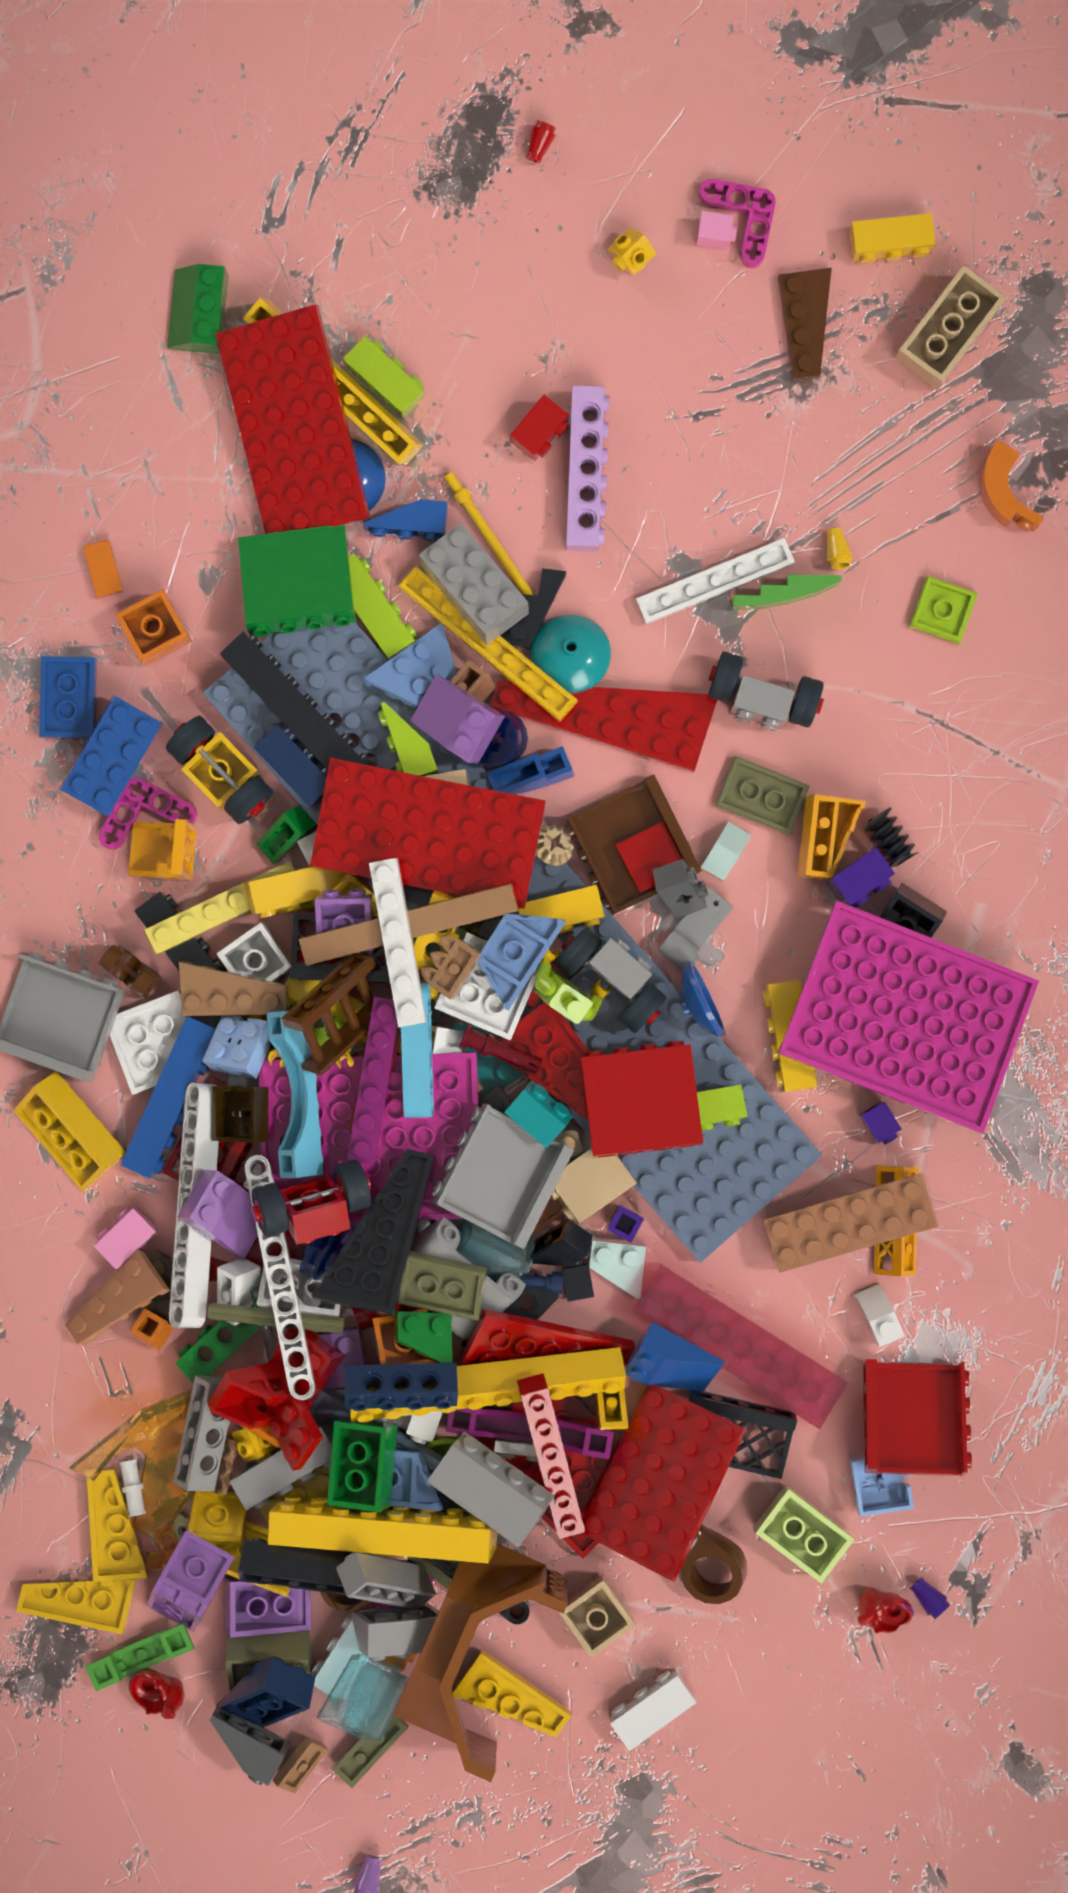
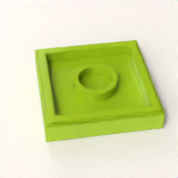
[909,576,978,645]

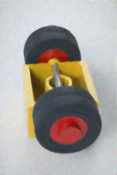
[166,715,273,824]

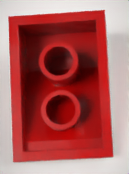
[270,1328,345,1409]

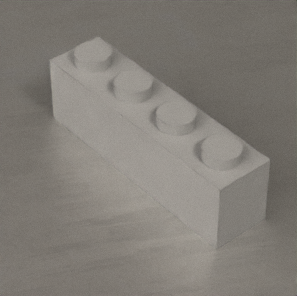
[230,1423,333,1510]
[336,1552,436,1609]

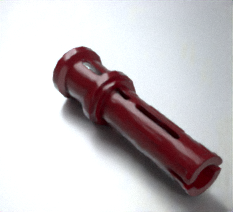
[459,1024,543,1075]

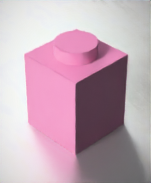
[696,211,737,250]

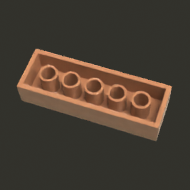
[763,1172,939,1273]

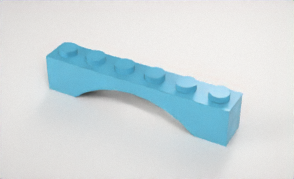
[267,1010,323,1178]

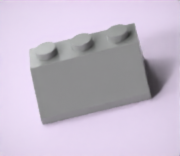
[351,1604,439,1661]

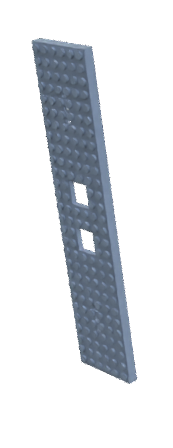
[203,623,823,1263]

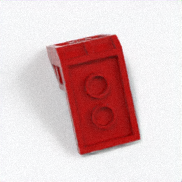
[207,1362,323,1471]

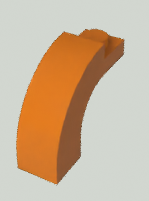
[980,439,1045,532]

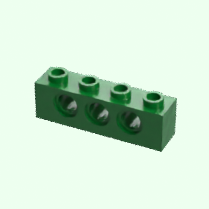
[175,1295,265,1383]

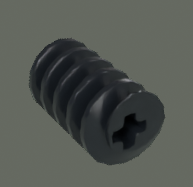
[864,807,919,868]

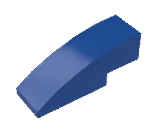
[487,746,574,795]

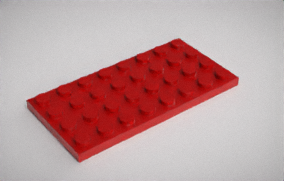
[215,304,371,534]
[310,758,546,909]

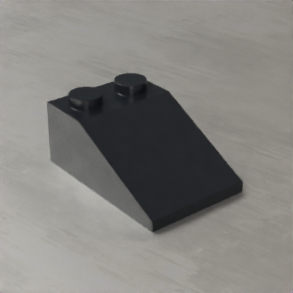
[879,883,947,938]

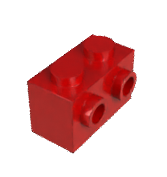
[510,394,569,462]

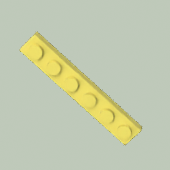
[144,861,295,955]

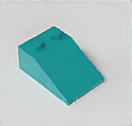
[504,1080,573,1148]

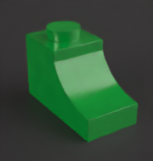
[256,805,318,864]

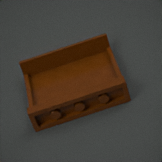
[564,774,702,915]

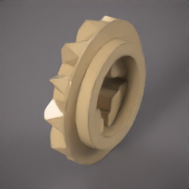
[536,824,574,866]

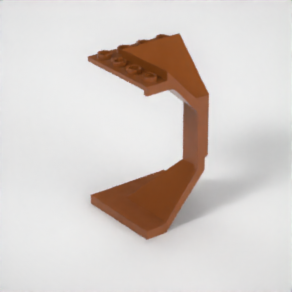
[392,1544,568,1782]

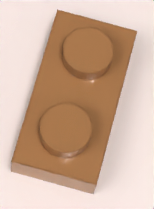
[273,1736,328,1793]

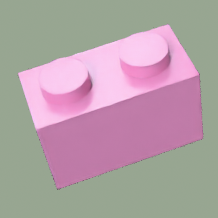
[94,1207,159,1270]

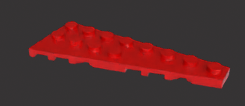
[490,681,717,772]

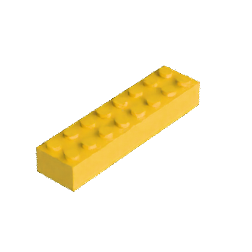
[268,1495,497,1563]

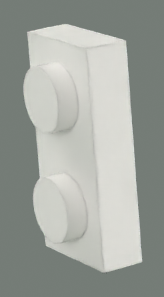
[494,1438,538,1462]

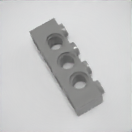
[173,1375,230,1491]

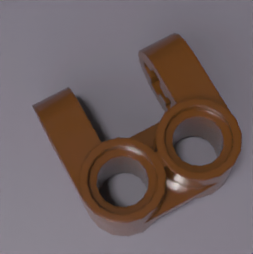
[99,945,162,999]

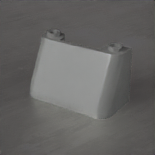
[411,1217,526,1340]

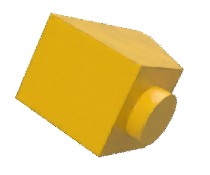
[593,1390,628,1430]

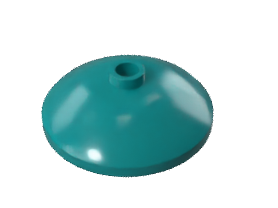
[531,615,611,693]

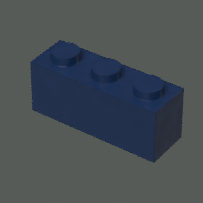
[253,725,328,809]

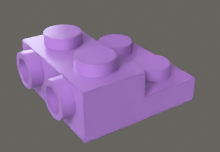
[315,889,373,953]

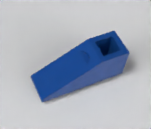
[364,499,448,542]

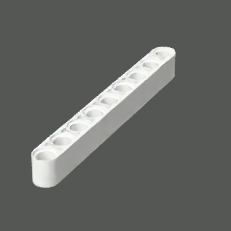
[169,1083,219,1328]
[245,1155,315,1400]

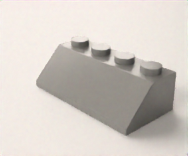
[427,1431,555,1548]

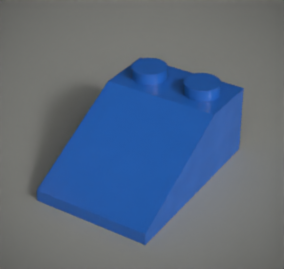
[625,1322,725,1391]

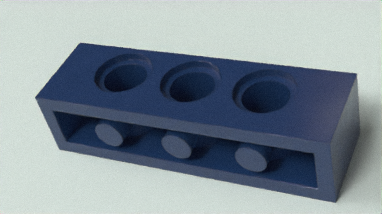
[344,1363,458,1411]

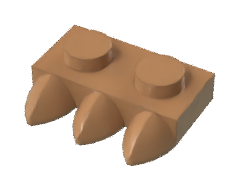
[421,936,483,1000]
[212,1435,238,1495]

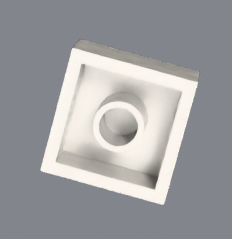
[217,923,291,982]

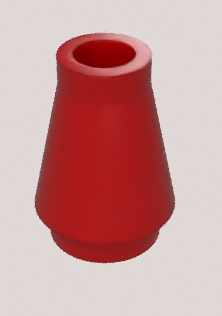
[526,120,556,163]

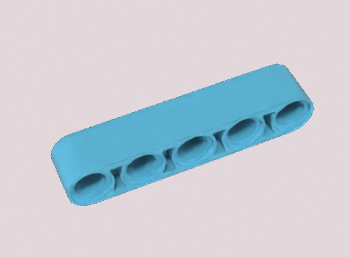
[401,982,434,1118]

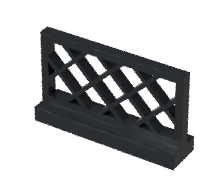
[289,914,390,983]
[688,1390,797,1479]

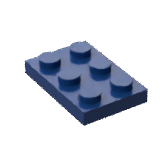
[39,656,97,739]

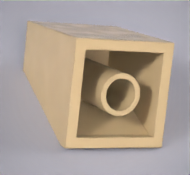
[550,1146,636,1224]

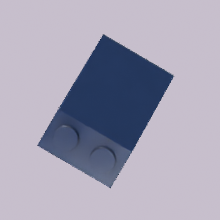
[219,1657,316,1728]

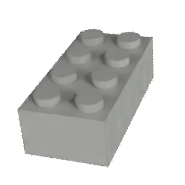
[419,523,529,646]

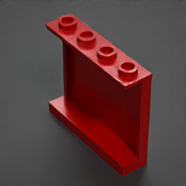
[581,1041,704,1159]
[863,1359,972,1476]

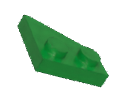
[395,1311,452,1363]

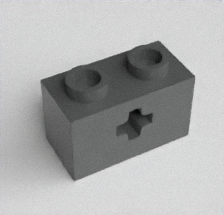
[653,859,708,918]

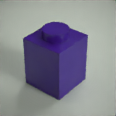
[859,1101,902,1145]
[606,1204,644,1243]

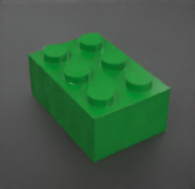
[327,1417,398,1512]

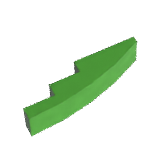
[732,574,842,611]

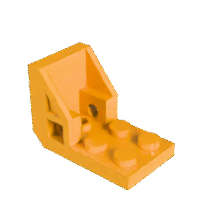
[128,819,197,881]

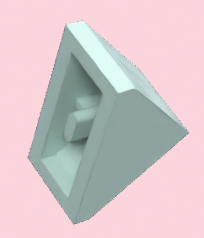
[700,821,751,881]

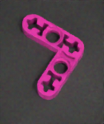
[699,179,776,268]
[99,777,198,850]

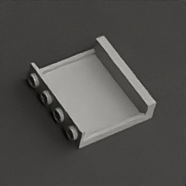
[0,951,126,1082]
[432,1104,574,1249]

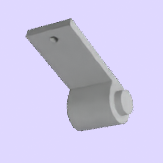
[658,887,733,970]

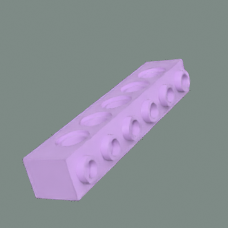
[566,386,609,552]

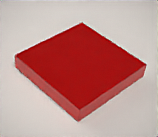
[615,822,683,894]

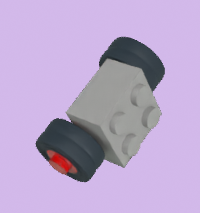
[708,651,824,731]
[555,927,667,1033]

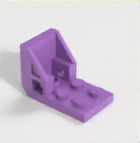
[147,1530,235,1632]

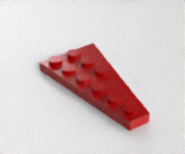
[495,1002,589,1121]
[457,1309,636,1368]

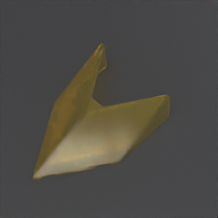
[68,1389,196,1541]

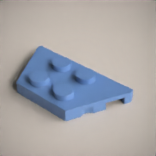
[362,623,456,710]
[477,913,566,1011]
[391,1448,443,1511]

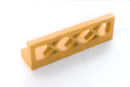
[874,1166,919,1277]

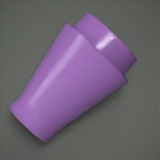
[353,1855,382,1893]

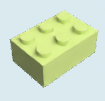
[753,1484,855,1584]

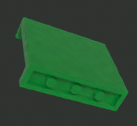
[238,524,356,637]

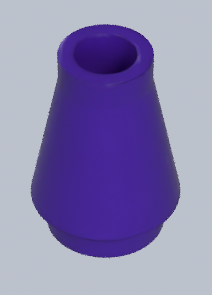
[910,1577,950,1619]

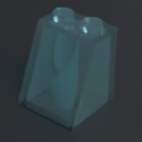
[456,1219,534,1280]
[316,1653,408,1741]

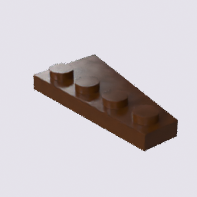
[778,267,832,381]

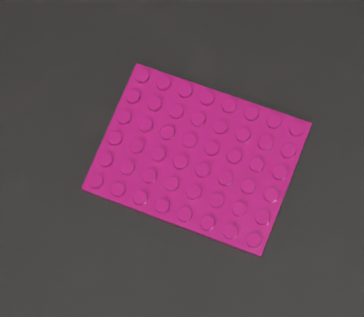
[778,901,1039,1134]
[259,1053,479,1222]

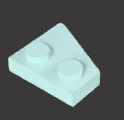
[589,1240,646,1299]

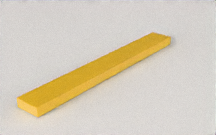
[398,566,578,722]

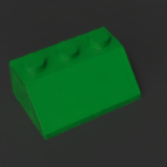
[167,264,229,354]

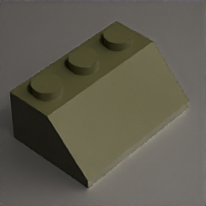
[225,1631,312,1691]

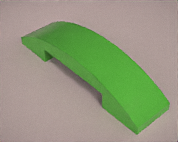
[85,1623,195,1691]

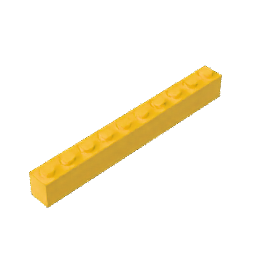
[349,1347,626,1423]

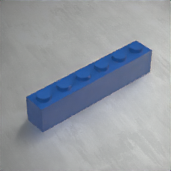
[120,1016,216,1178]

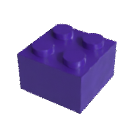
[826,847,895,908]

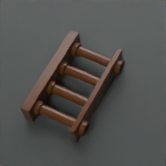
[281,953,376,1075]

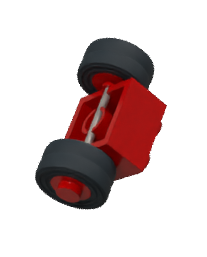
[251,1159,371,1244]

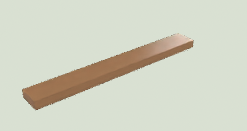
[299,883,519,966]

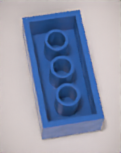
[59,696,162,817]

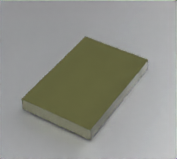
[715,756,810,836]
[398,1251,487,1321]

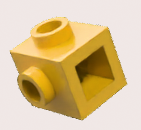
[608,227,657,275]
[231,1427,277,1463]

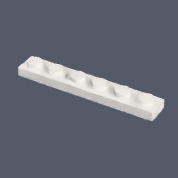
[636,538,795,625]
[369,858,427,1027]

